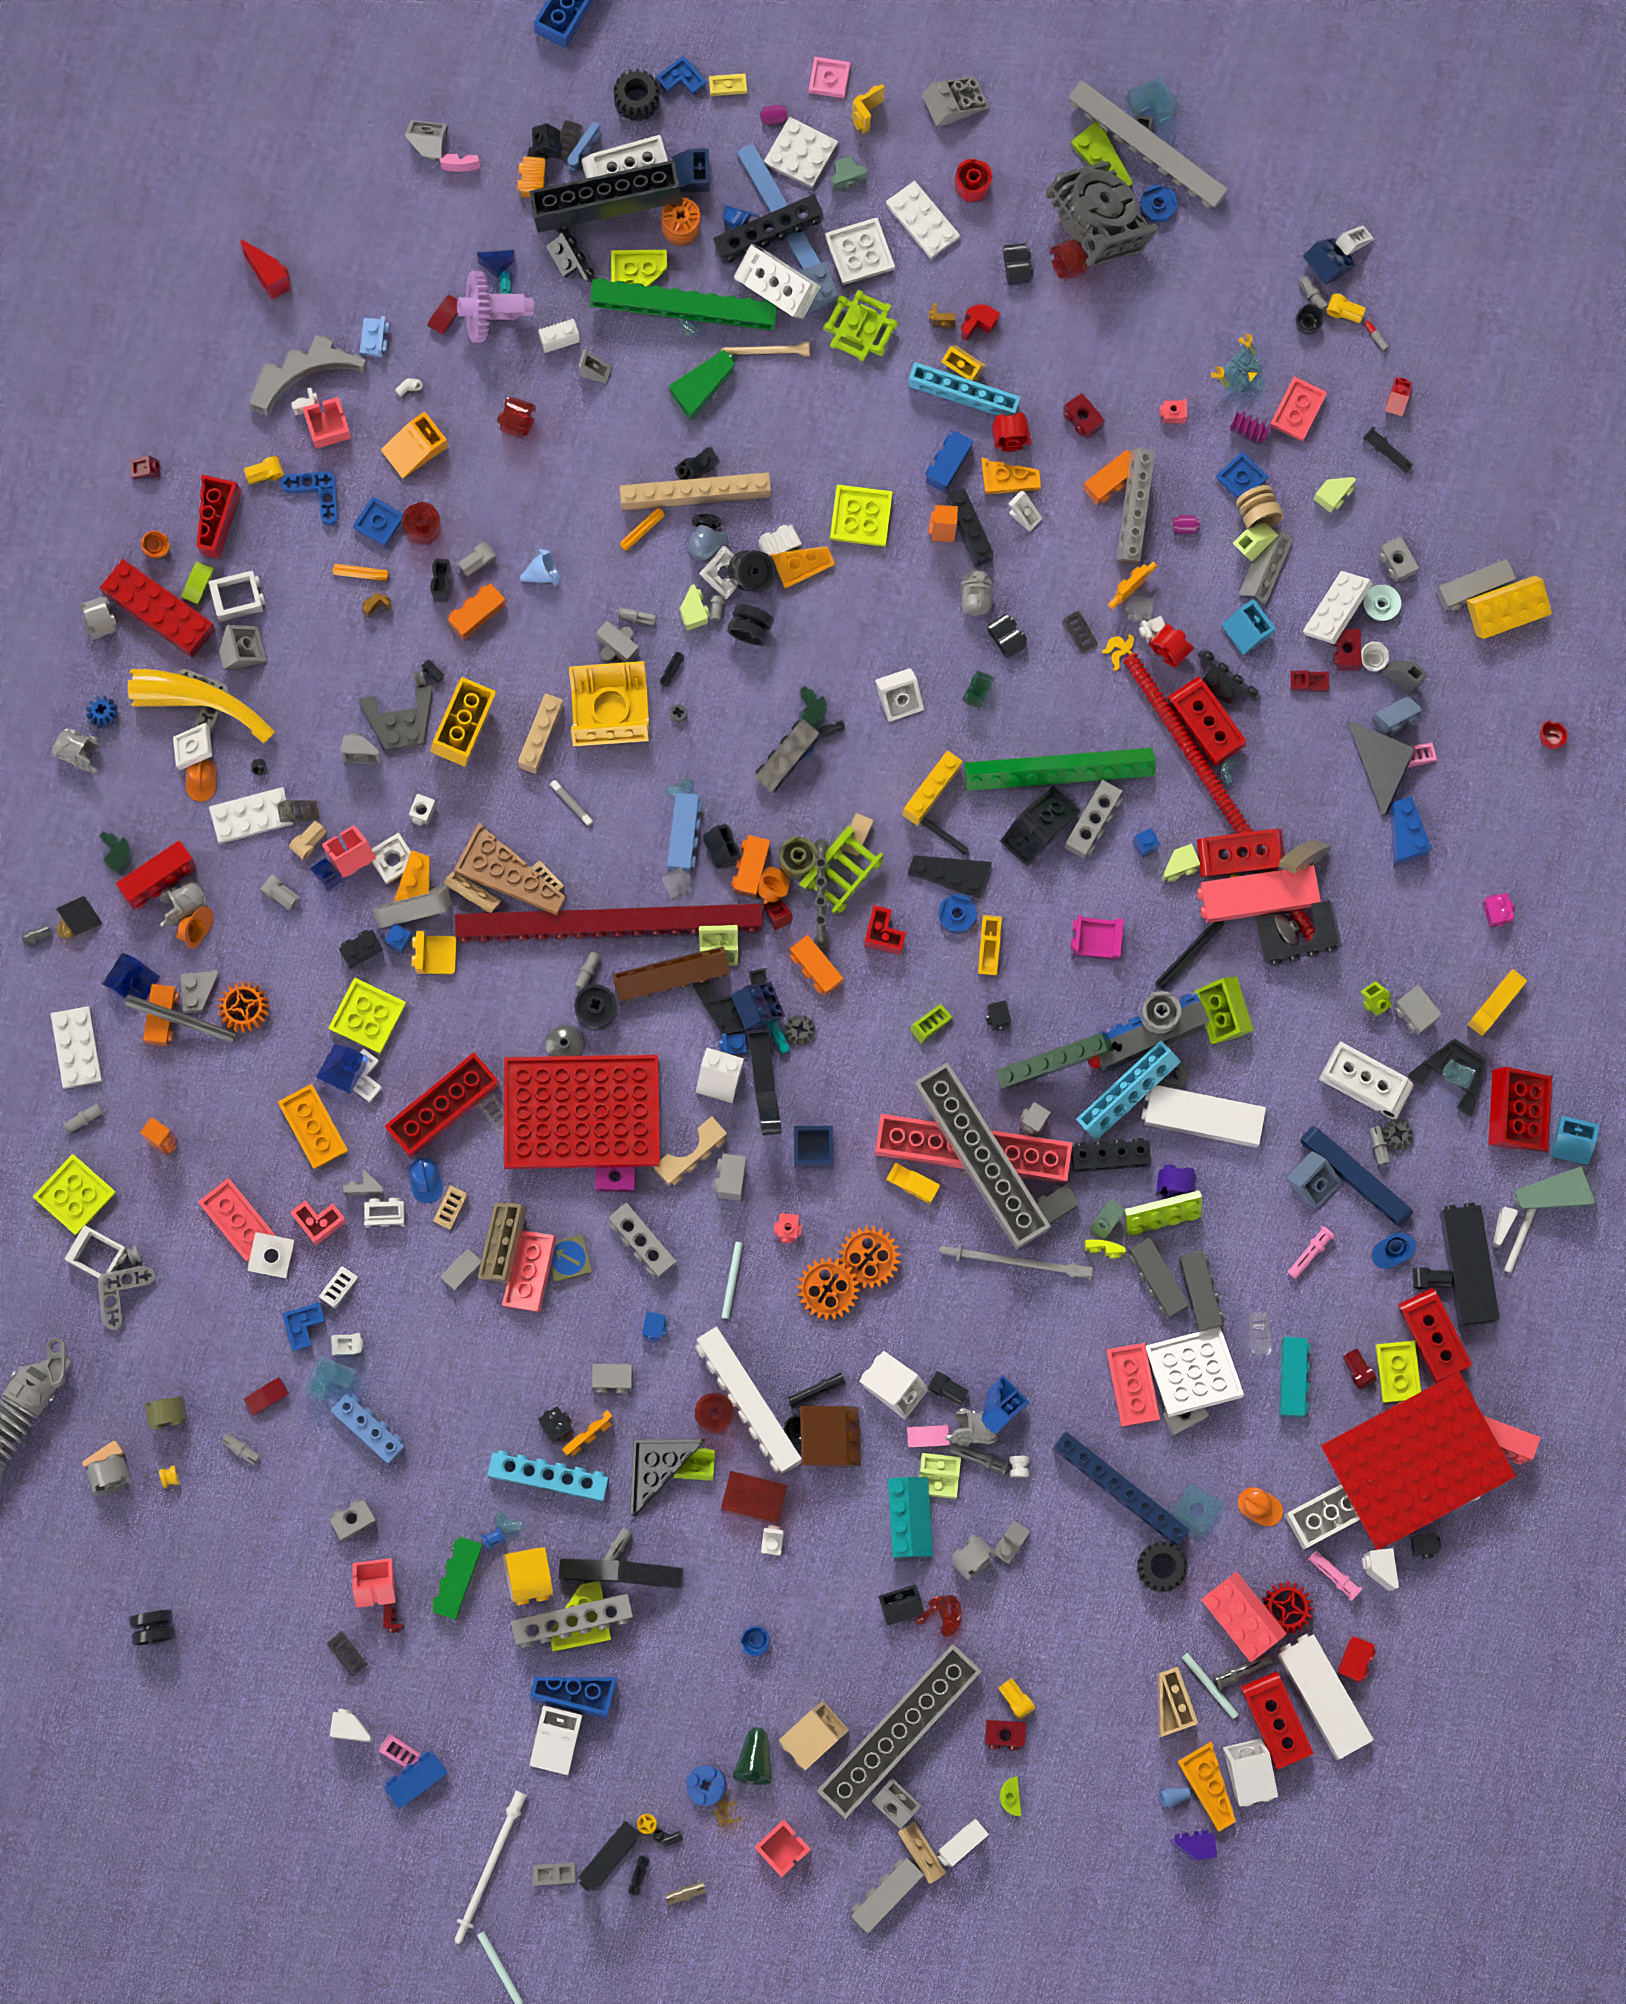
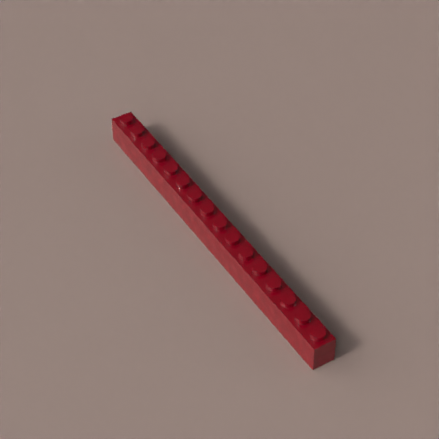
[455,903,762,943]

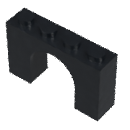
[1256,900,1342,966]

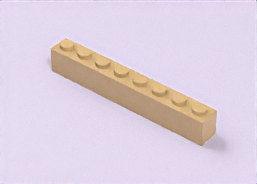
[620,472,771,511]

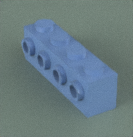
[330,1393,405,1465]

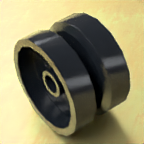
[728,550,776,592]
[727,604,774,646]
[574,984,617,1031]
[128,1610,176,1646]

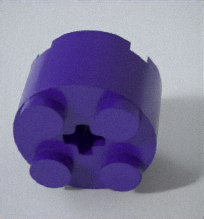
[1156,1164,1197,1200]

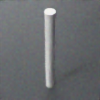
[1504,1209,1536,1273]

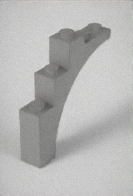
[249,336,367,415]

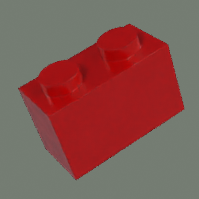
[1336,1636,1376,1683]

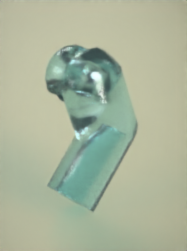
[679,319,699,336]
[1221,757,1239,785]
[666,778,693,795]
[494,1512,522,1532]

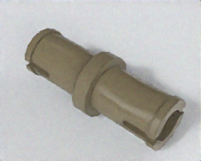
[664,1881,706,1906]

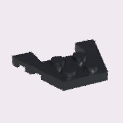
[692,968,766,1035]
[1407,1038,1487,1117]

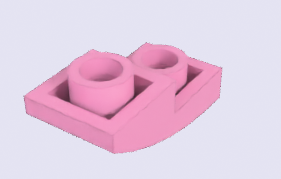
[440,153,480,172]
[907,1425,950,1447]

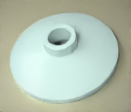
[1363,585,1401,621]

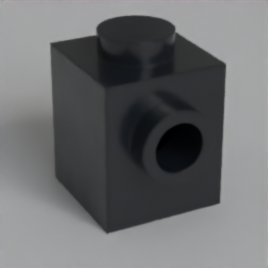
[985,1000,1012,1031]
[1410,1533,1441,1559]

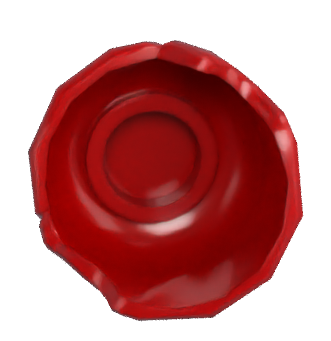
[1539,720,1568,749]

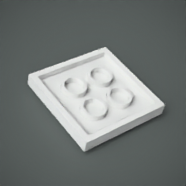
[764,117,838,189]
[825,217,895,286]

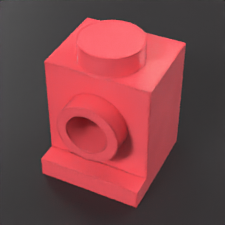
[1159,399,1187,423]

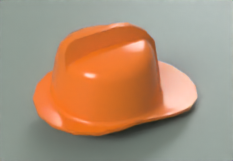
[186,758,217,802]
[758,867,790,904]
[176,906,213,949]
[1238,1487,1283,1526]

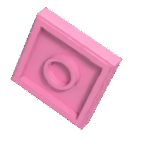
[808,57,850,98]

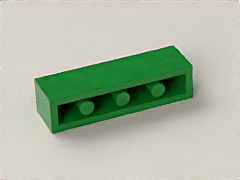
[431,1536,483,1621]

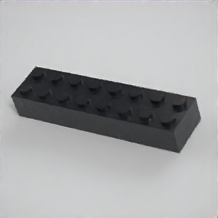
[529,160,683,233]

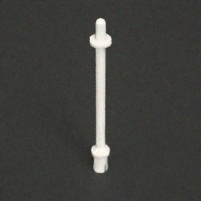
[455,1790,527,1944]

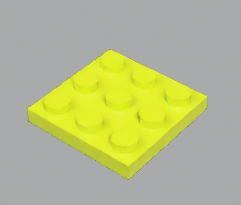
[830,485,893,547]
[328,977,406,1054]
[33,1154,116,1236]

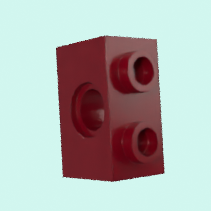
[1063,392,1105,439]
[1333,629,1362,671]
[984,1720,1026,1751]

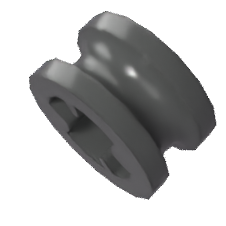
[413,669,426,688]
[670,704,687,723]

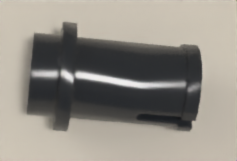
[421,659,445,683]

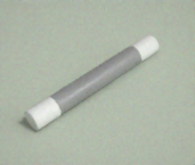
[550,780,593,826]

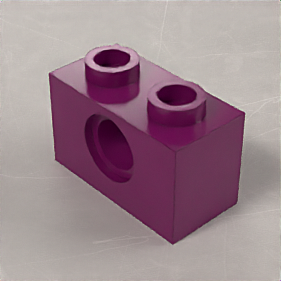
[595,1167,635,1193]

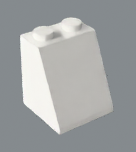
[695,1048,744,1104]
[860,1351,928,1420]
[1223,1738,1278,1806]

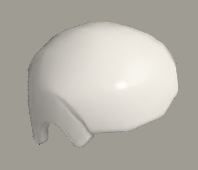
[1361,641,1389,672]

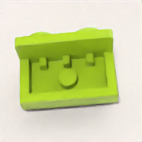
[674,1448,715,1481]

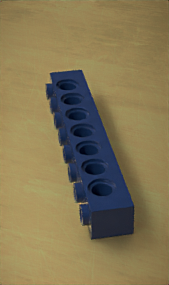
[1053,1431,1190,1546]

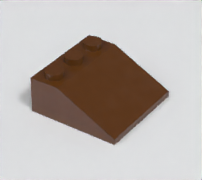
[800,1406,861,1468]

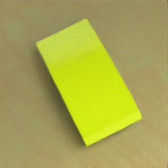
[1084,1240,1126,1259]

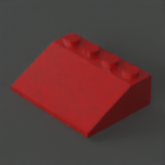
[1488,1067,1552,1152]

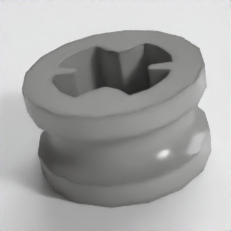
[126,1245,142,1265]

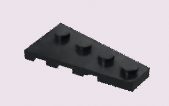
[907,855,992,899]

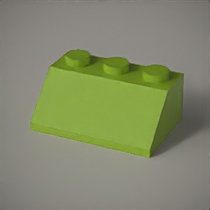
[1195,977,1254,1045]

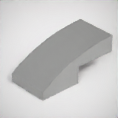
[441,1249,481,1290]
[532,1862,576,1886]

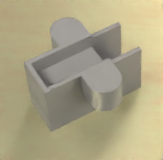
[596,621,639,663]

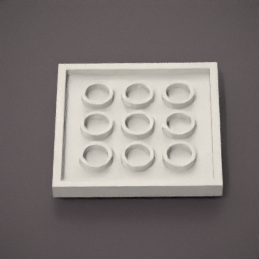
[1146,1327,1244,1417]

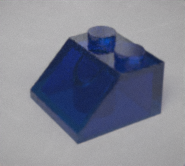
[102,952,160,1000]

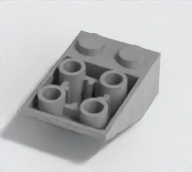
[922,76,990,126]

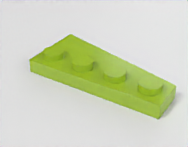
[1070,121,1133,188]

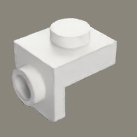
[331,1333,363,1356]

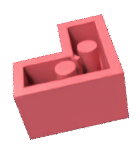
[290,1200,347,1246]

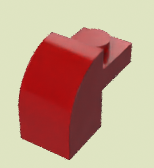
[960,304,1001,341]

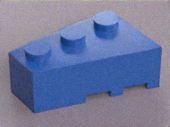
[1391,796,1432,866]
[981,1374,1030,1434]

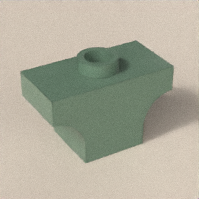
[830,156,868,191]
[1089,1199,1125,1240]

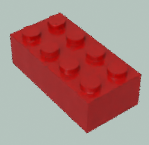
[115,840,197,910]

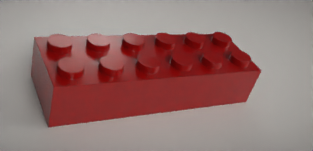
[99,559,215,658]
[384,1052,500,1159]

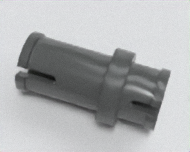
[21,924,52,946]

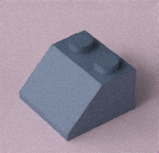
[1286,1151,1342,1210]

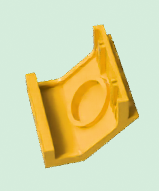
[569,661,649,746]

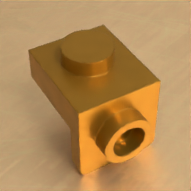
[929,303,956,329]
[362,592,392,618]

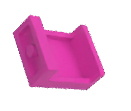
[1070,914,1124,960]

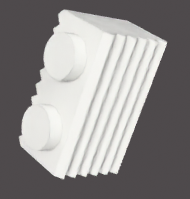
[539,318,580,353]
[758,525,802,556]

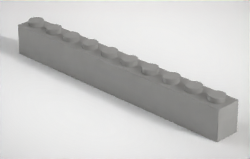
[1068,80,1228,209]

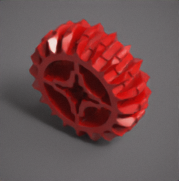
[1261,1581,1314,1635]

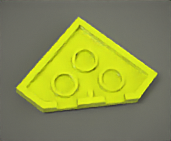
[611,250,667,287]
[550,1581,611,1652]

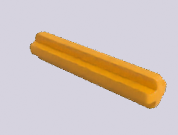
[620,508,665,551]
[333,564,389,581]

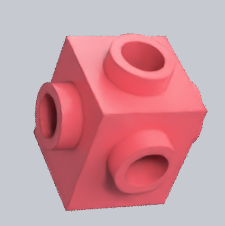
[774,1213,802,1243]

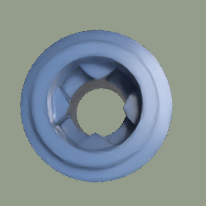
[1160,1787,1191,1808]

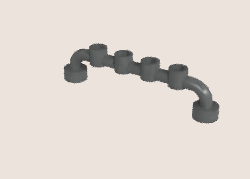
[814,839,830,950]

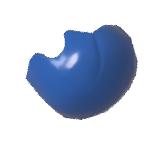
[740,1626,771,1657]

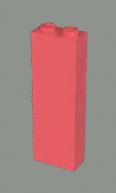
[1197,865,1321,923]

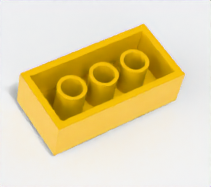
[1466,576,1552,639]

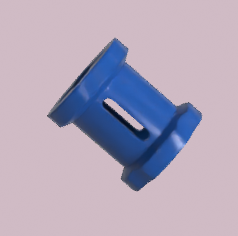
[481,1527,506,1551]

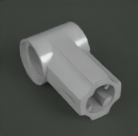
[457,542,497,577]
[259,874,300,911]

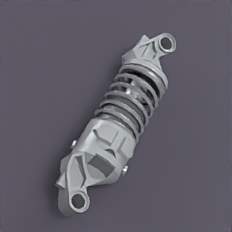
[0,1338,72,1482]

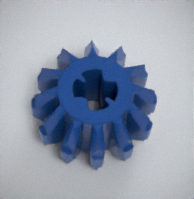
[86,695,119,728]

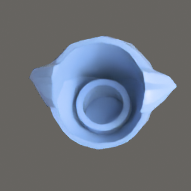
[520,549,561,586]

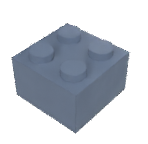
[798,262,838,313]

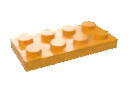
[278,1084,348,1170]

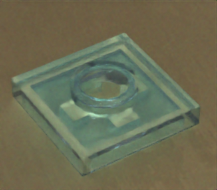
[1171,1483,1223,1538]

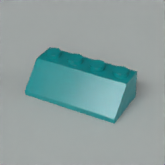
[888,1477,933,1559]

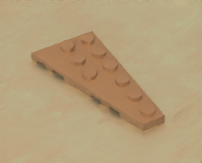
[454,823,566,916]

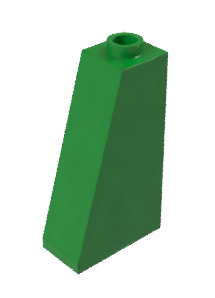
[669,350,735,421]

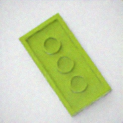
[1125,1190,1202,1236]

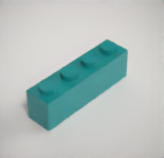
[1279,1337,1311,1418]

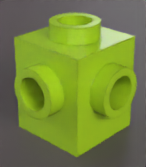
[1360,981,1392,1016]

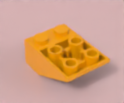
[381,411,448,479]

